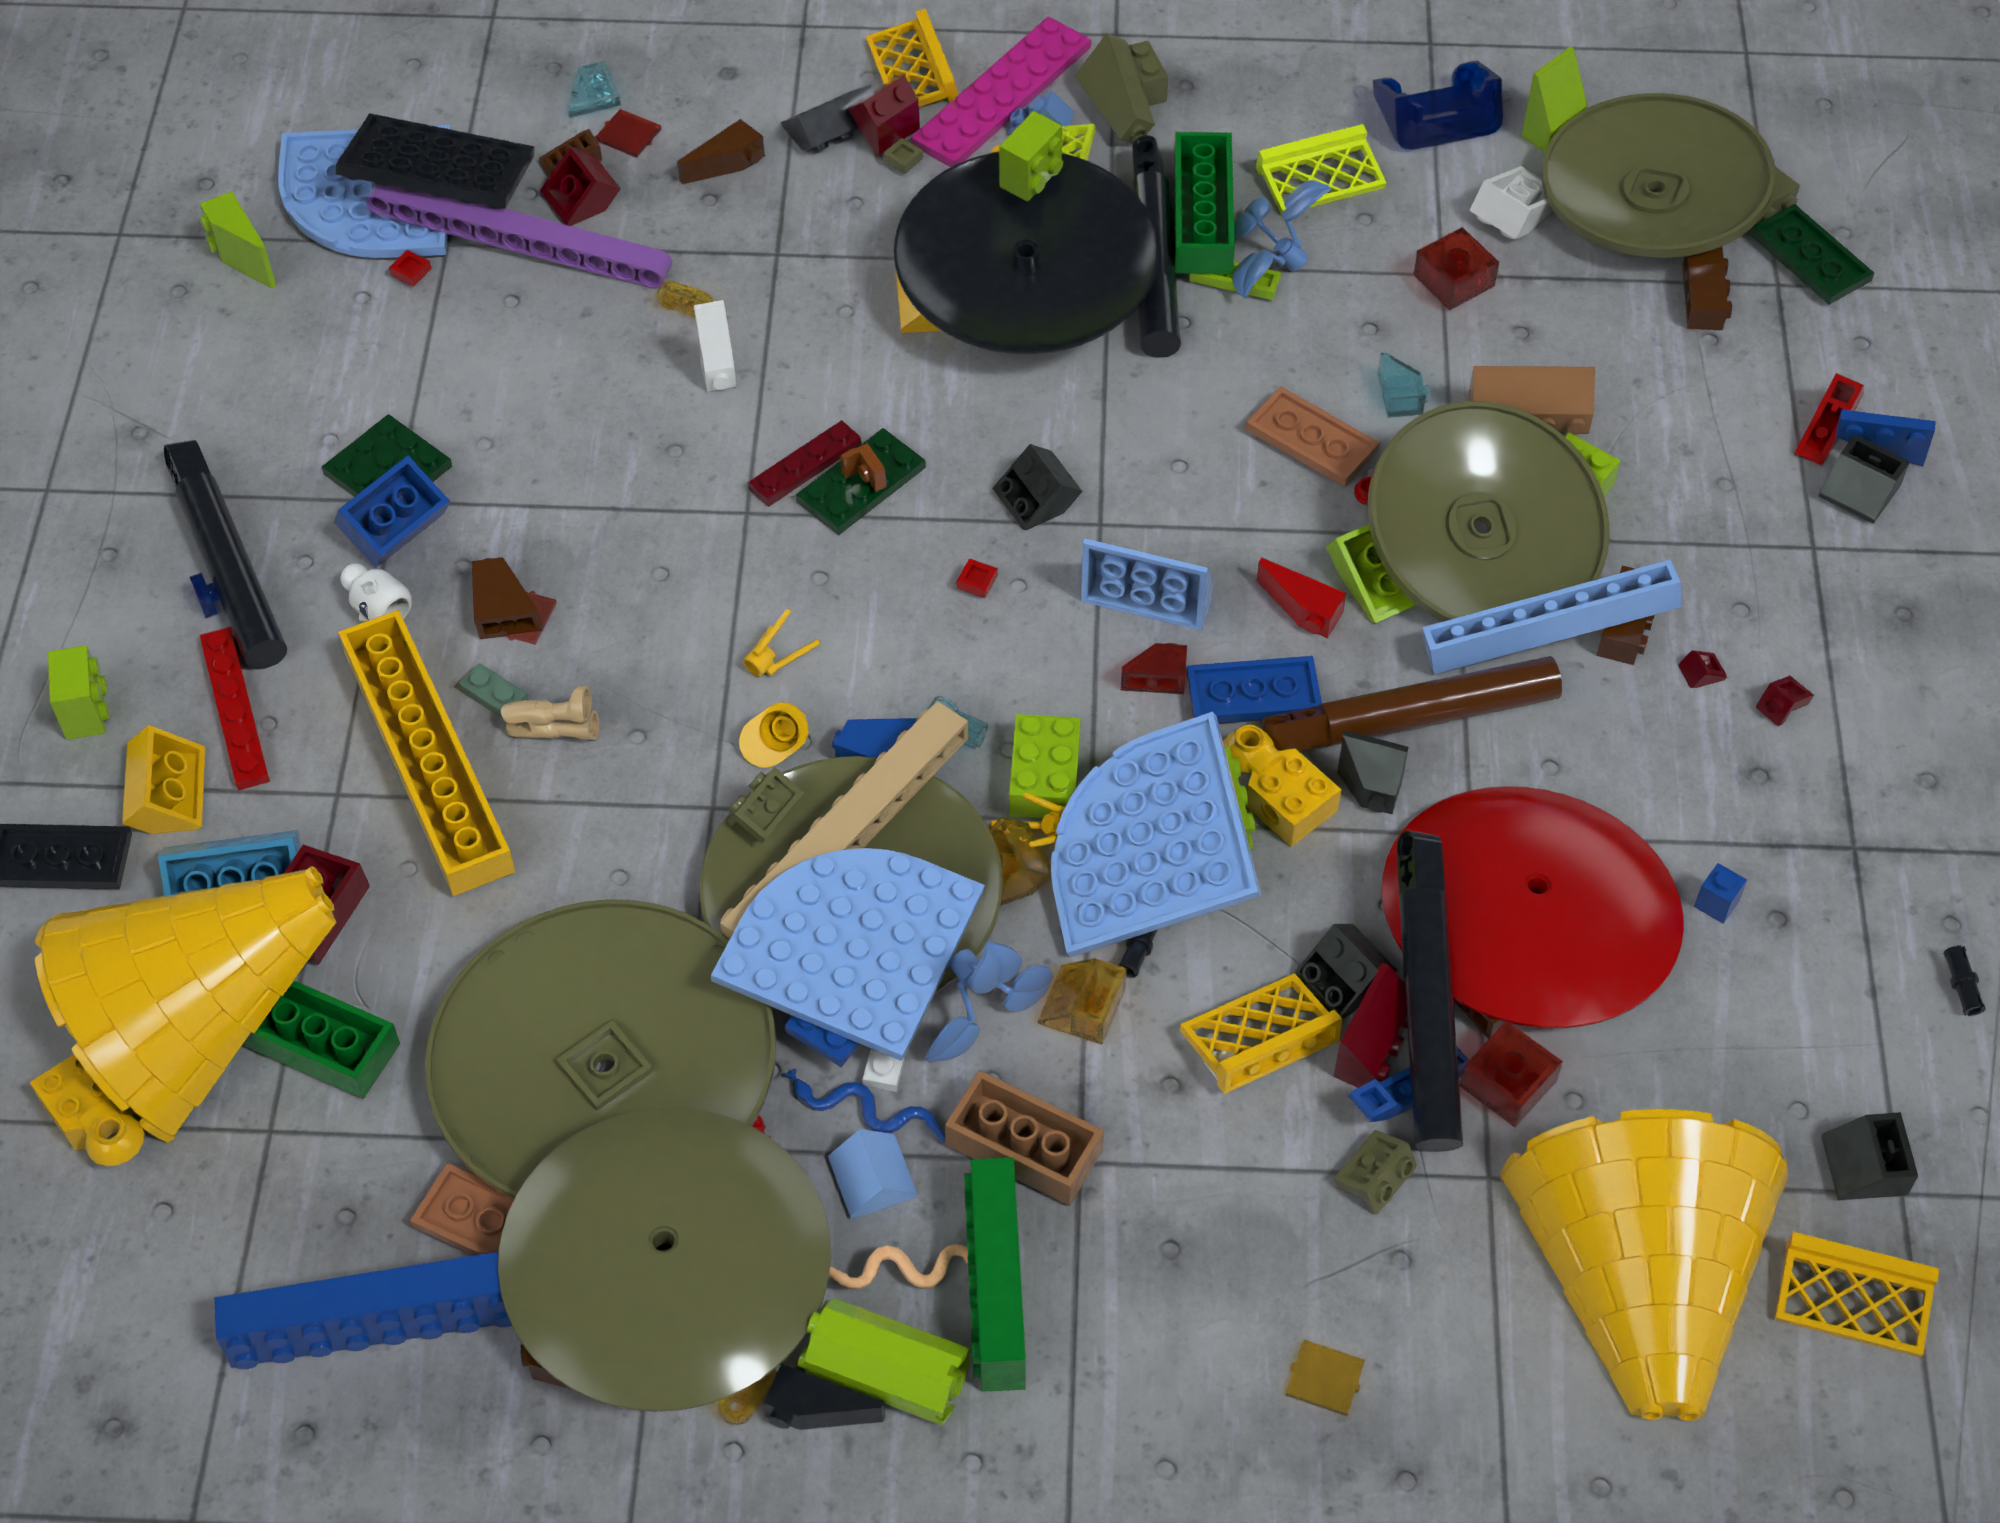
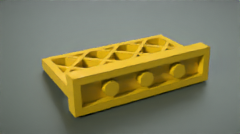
[866,8,958,107]
[1180,973,1342,1094]
[1774,1232,1940,1358]

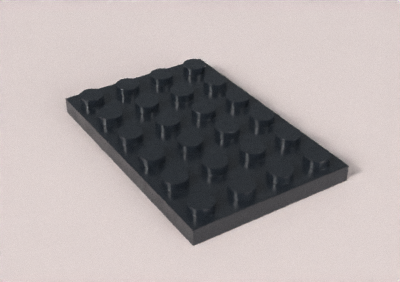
[336,113,535,209]

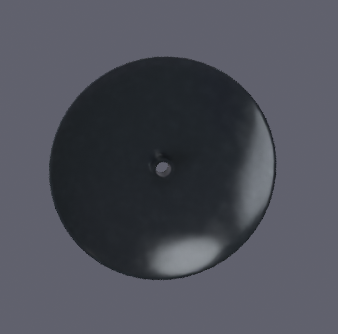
[894,152,1159,354]

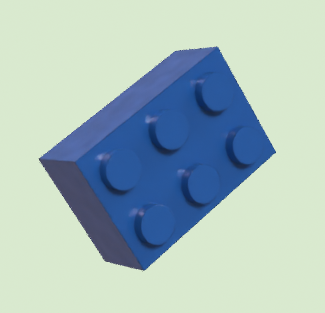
[334,456,450,568]

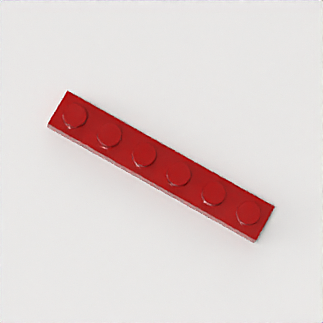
[199,627,270,791]

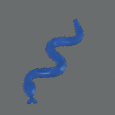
[785,1069,945,1143]

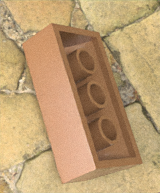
[1467,366,1595,435]

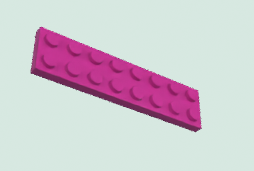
[911,16,1091,167]

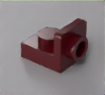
[1756,676,1814,726]

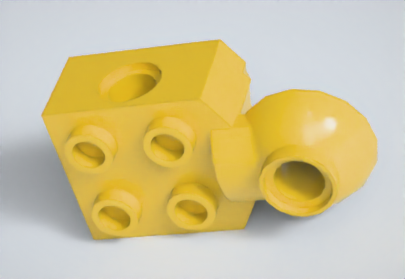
[1223,724,1342,847]
[29,1054,144,1166]

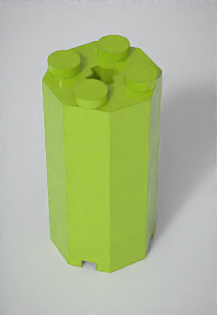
[798,1298,971,1426]

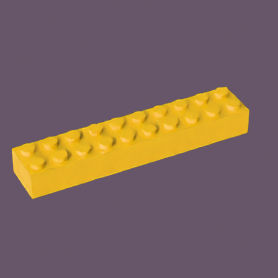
[338,610,516,897]

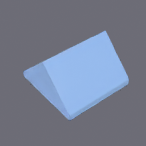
[828,1129,918,1219]

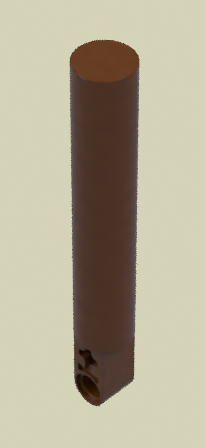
[1262,656,1562,751]

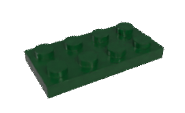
[1750,204,1874,305]
[796,428,926,535]

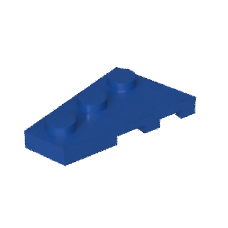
[1836,409,1936,467]

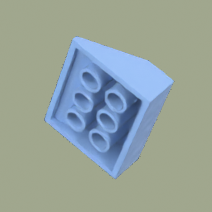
[1081,538,1213,631]

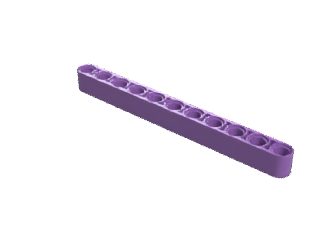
[366,184,672,289]

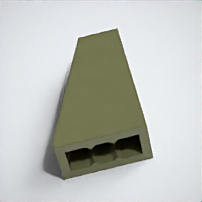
[1075,33,1155,144]

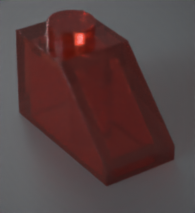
[1120,643,1187,695]

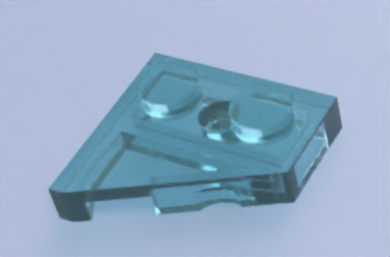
[567,61,621,118]

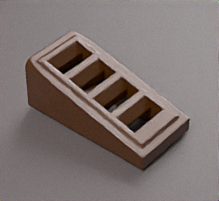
[539,129,602,176]

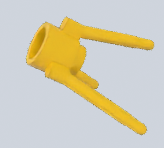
[742,609,820,677]
[990,792,1066,848]

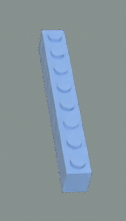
[1422,559,1682,675]

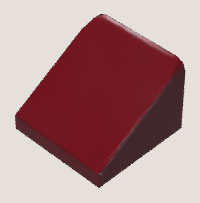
[1678,650,1727,688]

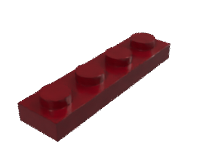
[748,420,862,507]

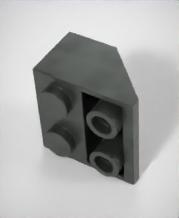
[1819,434,1910,524]
[993,444,1083,530]
[1293,924,1398,1019]
[1822,1112,1918,1200]

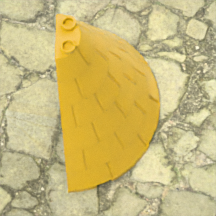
[35,866,336,1143]
[1501,1109,1788,1421]

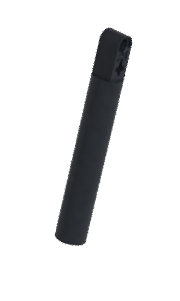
[1130,135,1181,358]
[164,440,287,669]
[1396,830,1463,1152]

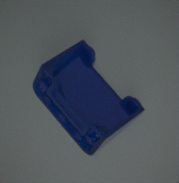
[1373,60,1503,150]

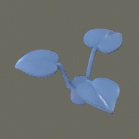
[1233,180,1332,298]
[924,941,1053,1061]

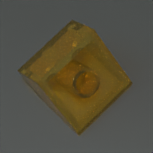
[987,816,1052,906]

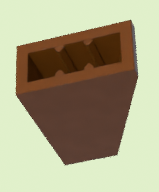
[472,557,543,640]

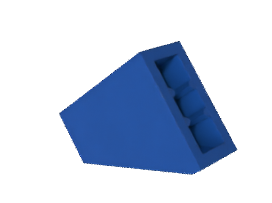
[832,718,917,758]

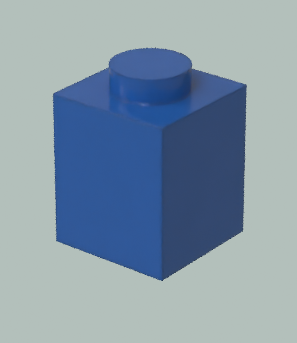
[1694,863,1747,924]

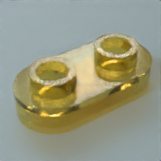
[657,280,714,318]
[718,1369,776,1425]

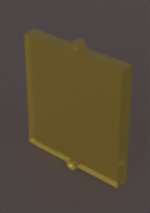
[1285,1339,1365,1416]

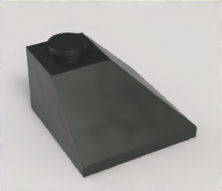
[1337,730,1409,814]

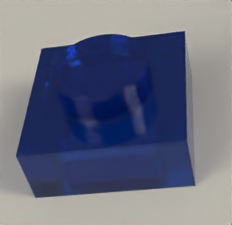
[190,573,219,618]

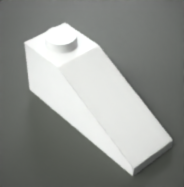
[694,300,737,392]

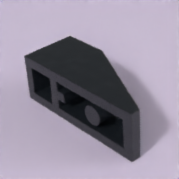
[763,1364,886,1430]

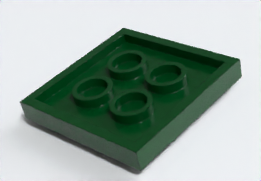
[322,414,453,497]

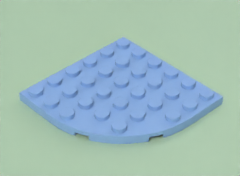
[278,125,451,258]
[1051,712,1262,957]
[711,848,985,1061]

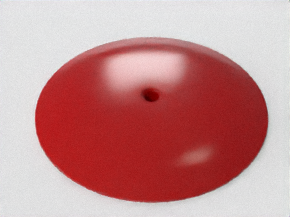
[1381,786,1684,1028]

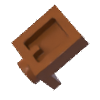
[841,443,886,492]

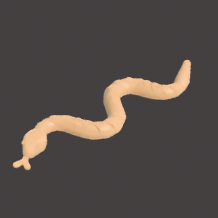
[829,1244,968,1289]

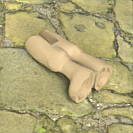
[501,685,600,741]

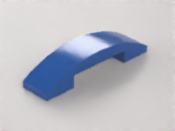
[1348,1047,1473,1122]

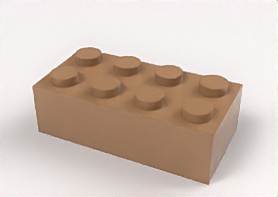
[945,1070,1104,1206]

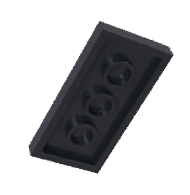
[0,824,132,889]

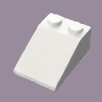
[1469,166,1553,239]

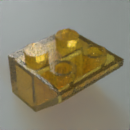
[1038,958,1127,1045]

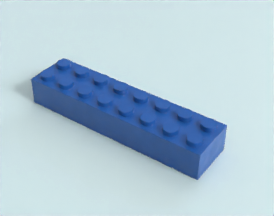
[214,1252,512,1369]

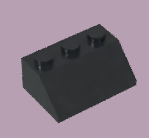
[781,84,873,153]

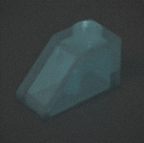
[1377,353,1430,418]

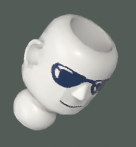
[340,563,412,621]

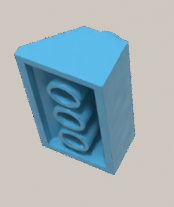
[158,830,301,896]

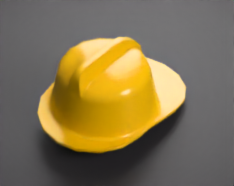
[739,702,809,768]

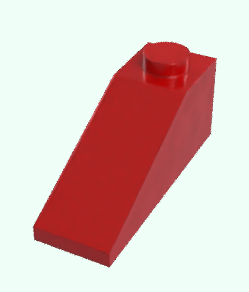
[1794,373,1864,466]
[1257,557,1346,639]

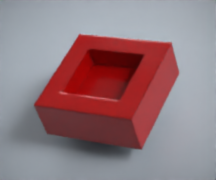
[389,250,431,287]
[957,558,998,598]

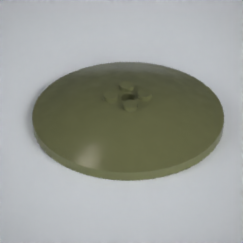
[1542,93,1776,258]
[1367,401,1610,622]

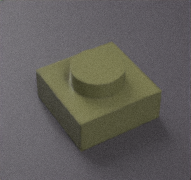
[883,138,923,174]

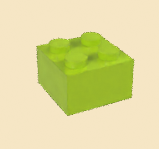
[999,111,1064,202]
[48,645,110,740]

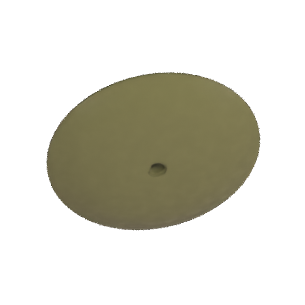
[700,756,1003,993]
[498,1107,831,1412]

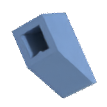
[1007,90,1074,135]

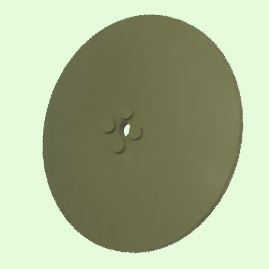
[425,899,776,1199]

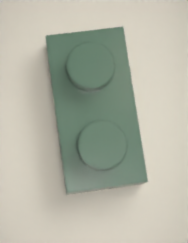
[458,663,529,718]

